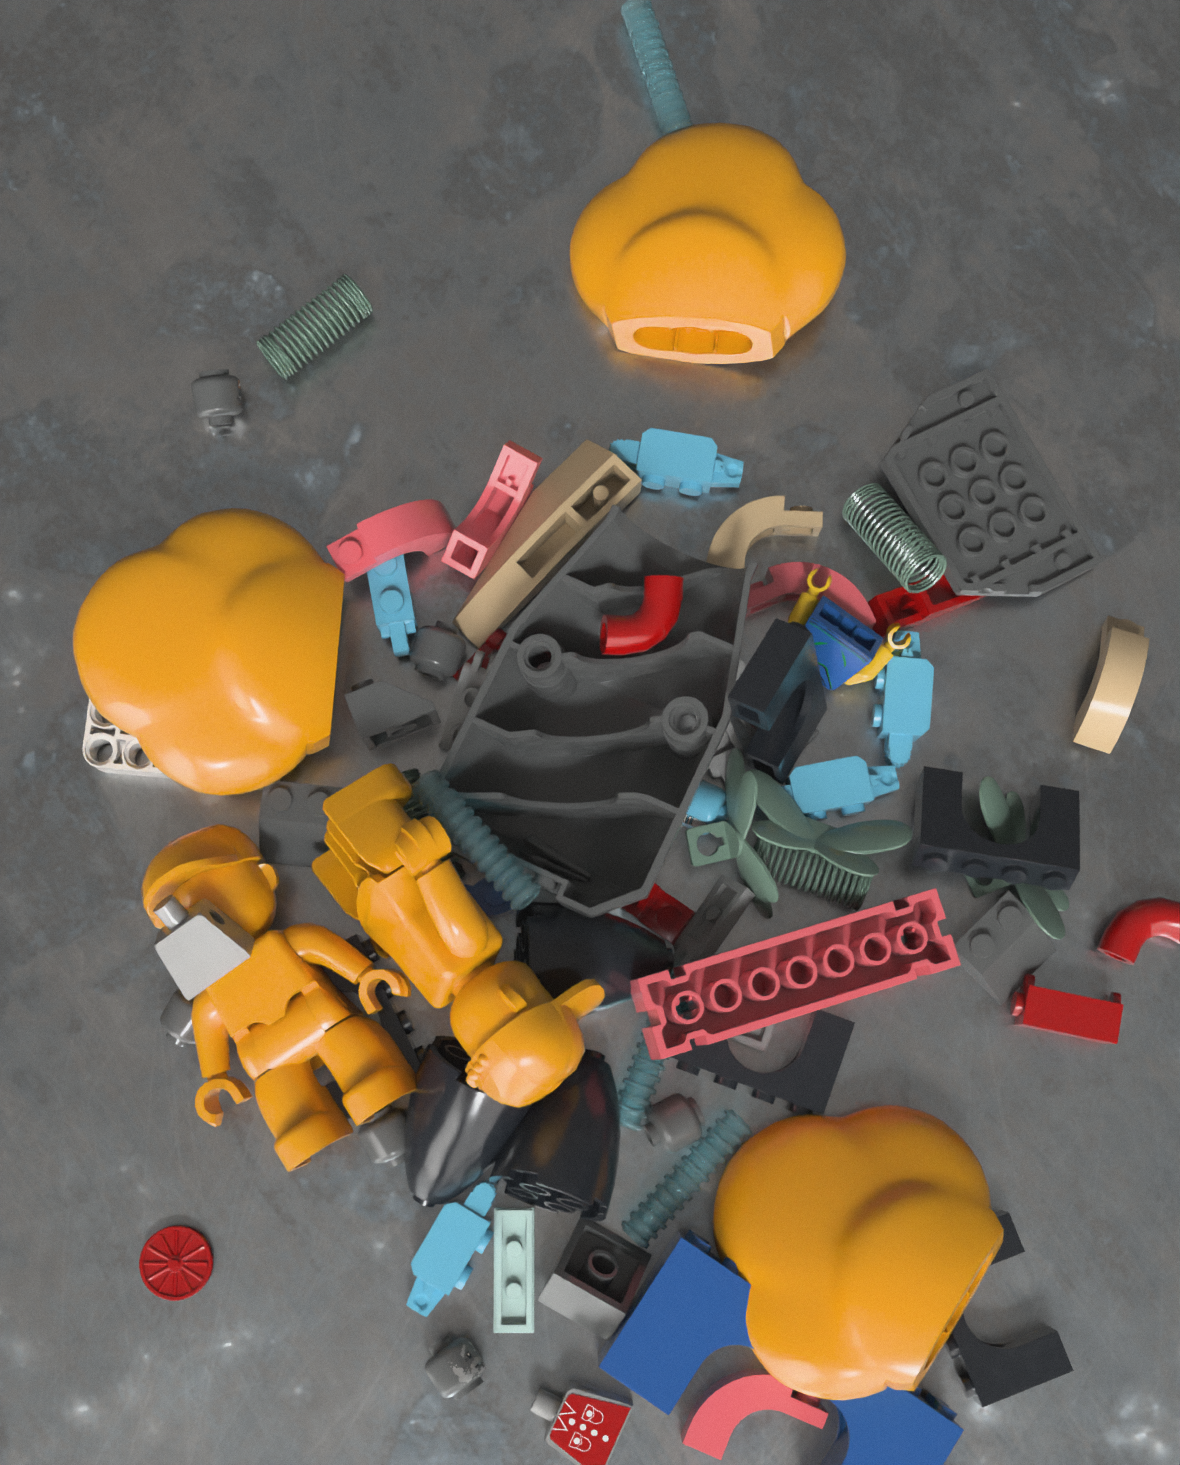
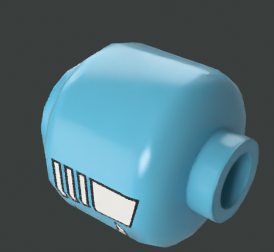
[682,780,728,835]

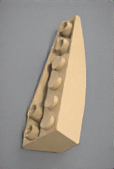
[452,439,642,649]

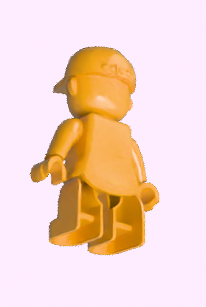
[311,763,605,1108]
[141,824,417,1172]

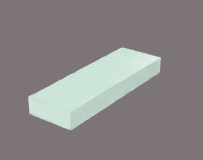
[493,1207,535,1333]

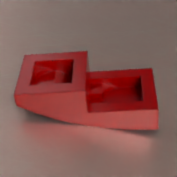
[620,883,695,946]

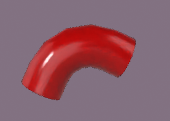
[600,575,684,655]
[1097,897,1180,965]

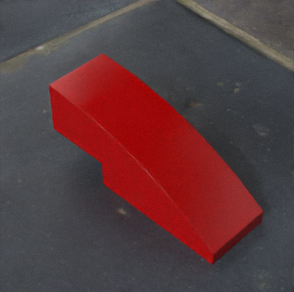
[867,574,986,638]

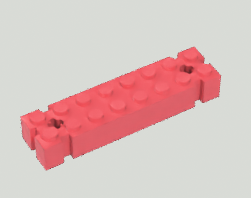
[630,888,961,1060]

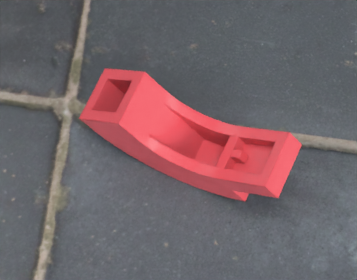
[441,440,543,579]
[326,499,456,583]
[746,562,876,629]
[680,1368,829,1460]

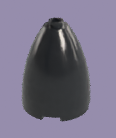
[513,901,674,1015]
[404,1036,533,1207]
[489,1049,621,1221]

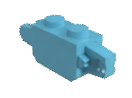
[609,428,744,496]
[367,554,418,657]
[871,630,934,769]
[781,756,899,821]
[406,1180,497,1317]

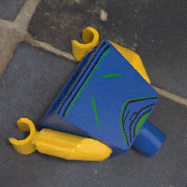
[788,568,911,690]

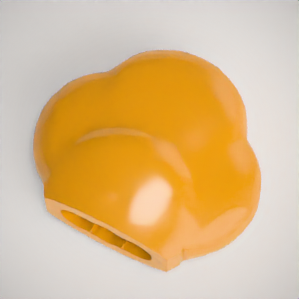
[570,123,846,364]
[73,508,345,796]
[712,1105,1004,1400]

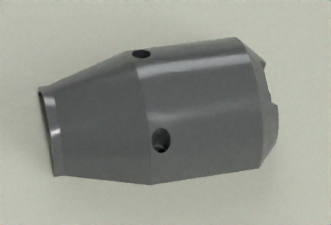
[428,505,758,918]

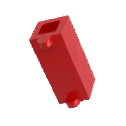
[1010,974,1124,1044]

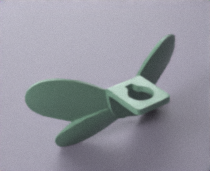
[685,748,779,919]
[749,769,913,877]
[964,776,1069,939]

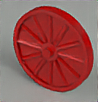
[139,1225,213,1301]

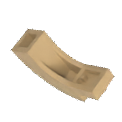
[706,496,823,569]
[1073,615,1150,754]

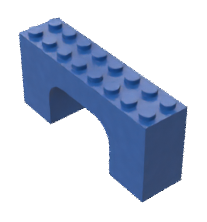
[598,1229,964,1465]

